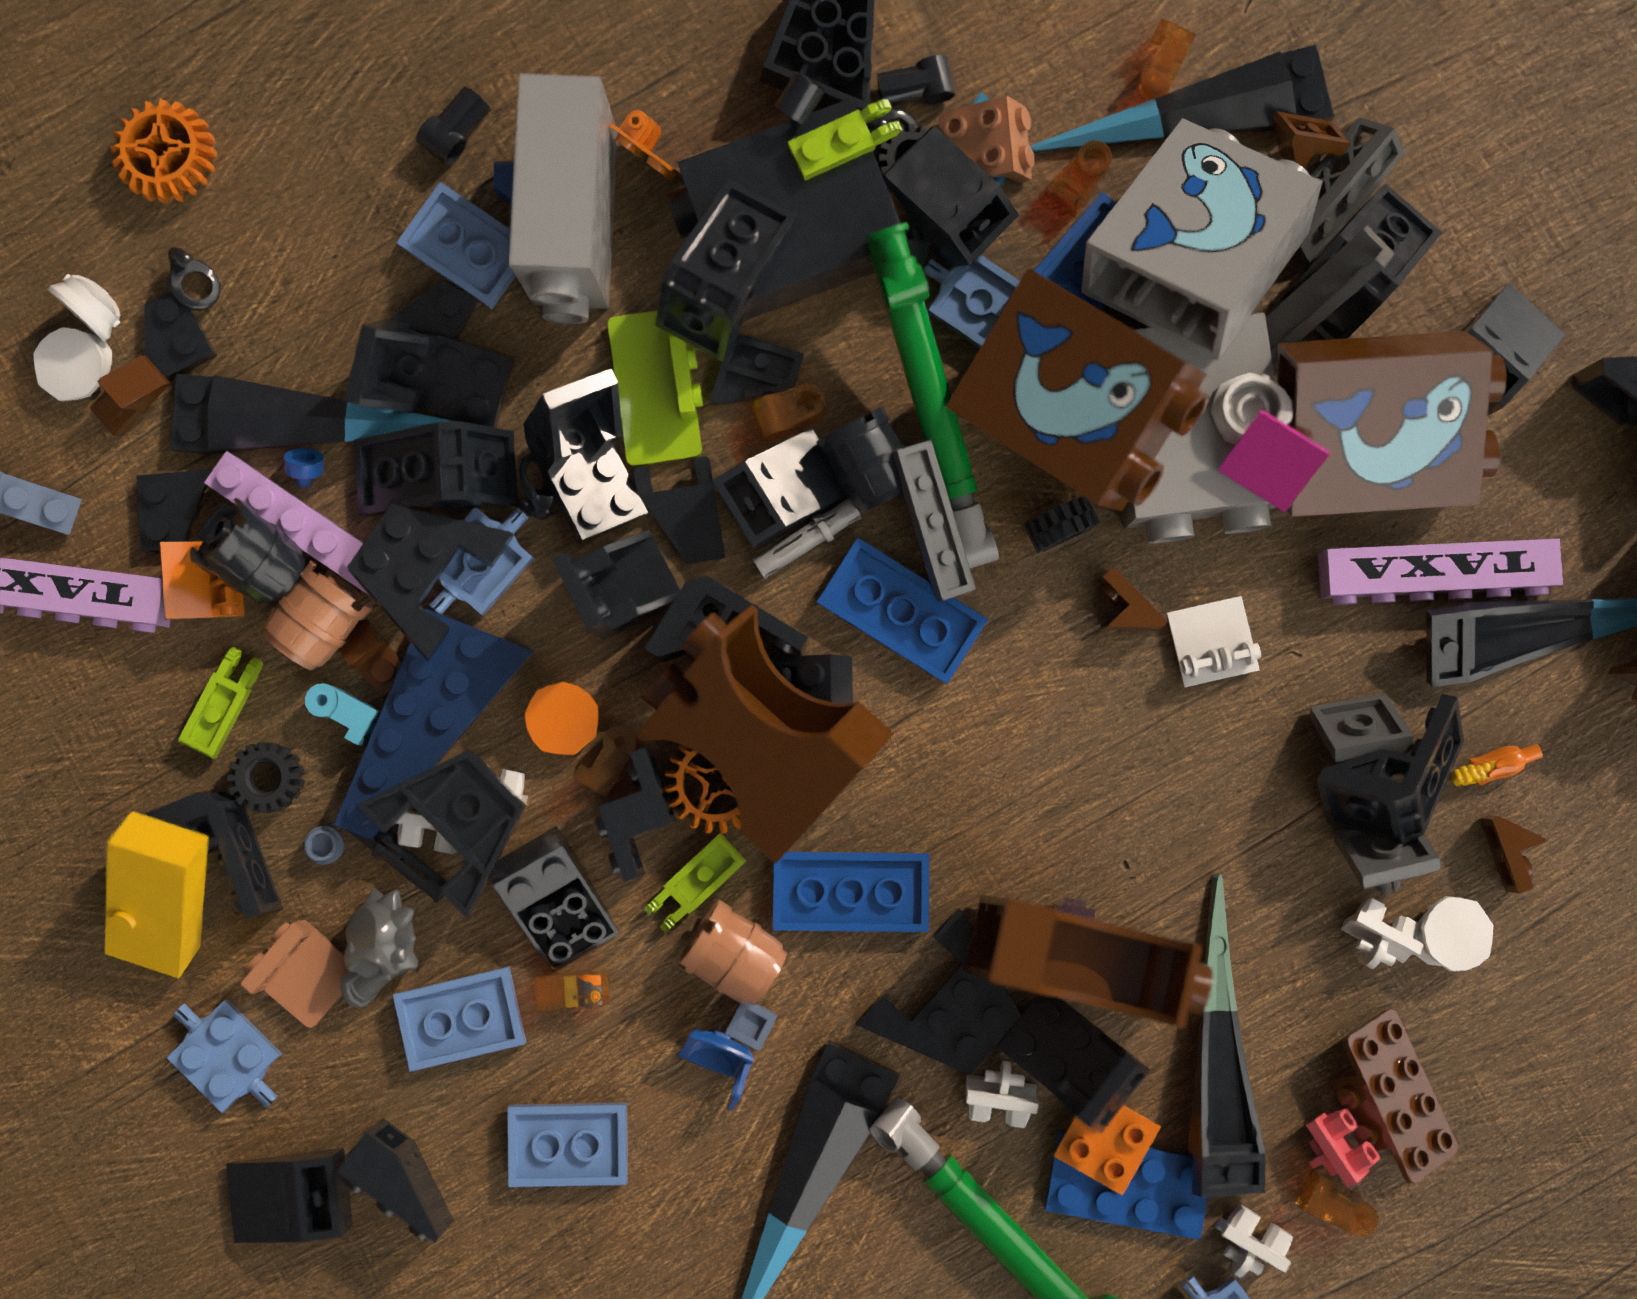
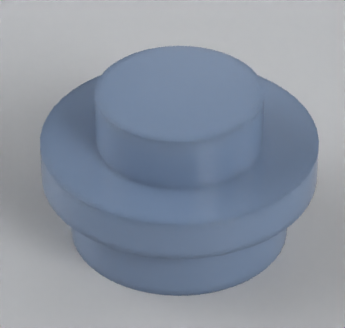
[304,826,344,865]

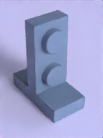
[0,471,82,535]

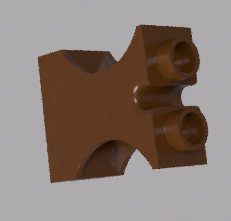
[636,605,894,864]
[963,895,1212,1029]

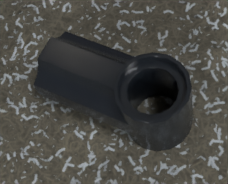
[877,55,955,107]
[775,71,825,125]
[416,86,491,166]

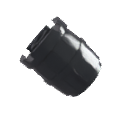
[816,406,906,513]
[190,498,306,604]

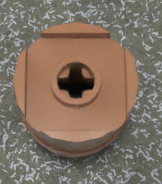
[263,560,373,670]
[676,899,787,1005]

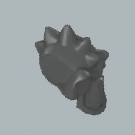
[341,888,418,1008]

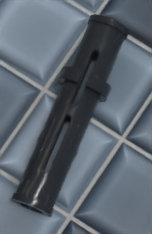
[346,830,447,903]

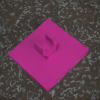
[1218,409,1330,512]

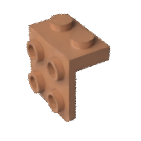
[939,95,1034,183]
[240,920,350,1027]

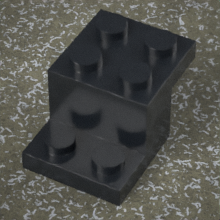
[595,748,677,882]

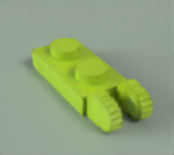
[788,99,902,181]
[178,647,263,759]
[644,833,747,933]

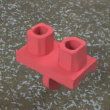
[1306,1108,1380,1188]

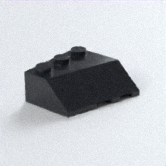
[760,0,875,112]

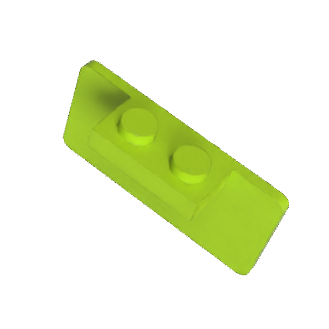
[608,310,703,467]

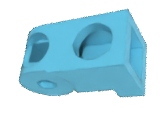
[305,683,381,746]

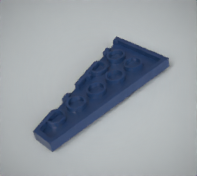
[334,608,534,839]

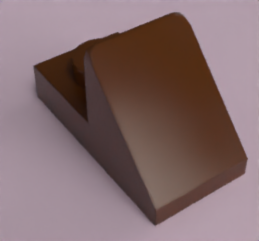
[1273,111,1351,168]
[89,355,171,436]
[1097,566,1167,631]
[339,618,403,699]
[1479,816,1548,894]

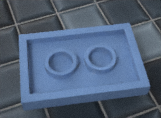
[396,182,516,310]
[393,966,527,1072]
[508,1102,628,1187]

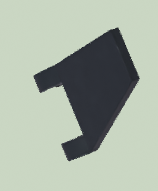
[634,456,726,564]

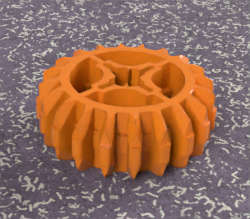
[109,98,218,204]
[664,744,741,834]

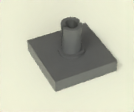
[1310,694,1413,762]
[1334,827,1440,894]

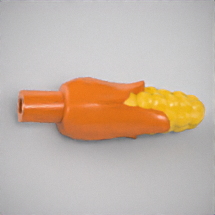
[1451,744,1543,787]

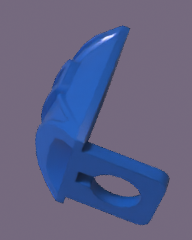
[678,1029,754,1111]

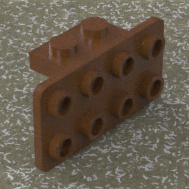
[1329,1009,1458,1184]

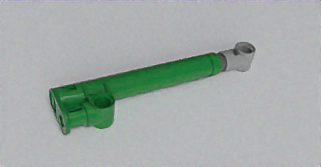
[865,222,999,569]
[869,1098,1118,1299]

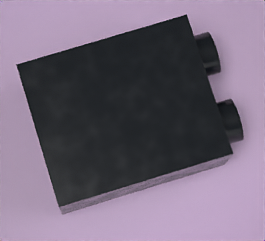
[665,98,901,321]

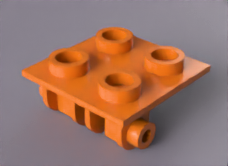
[609,110,681,181]
[160,542,245,619]
[1053,1105,1161,1196]

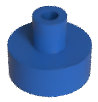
[284,448,324,487]

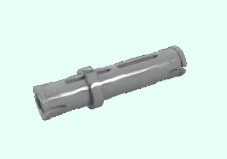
[752,498,862,579]

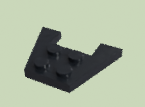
[348,504,513,662]
[356,749,526,918]
[856,908,1021,1075]

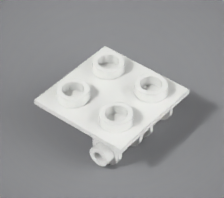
[1166,596,1261,688]

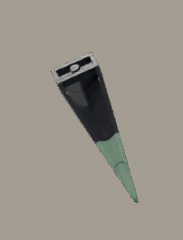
[1188,874,1266,1197]

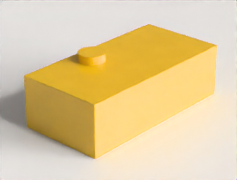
[105,812,208,979]

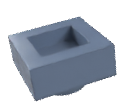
[725,1003,778,1051]

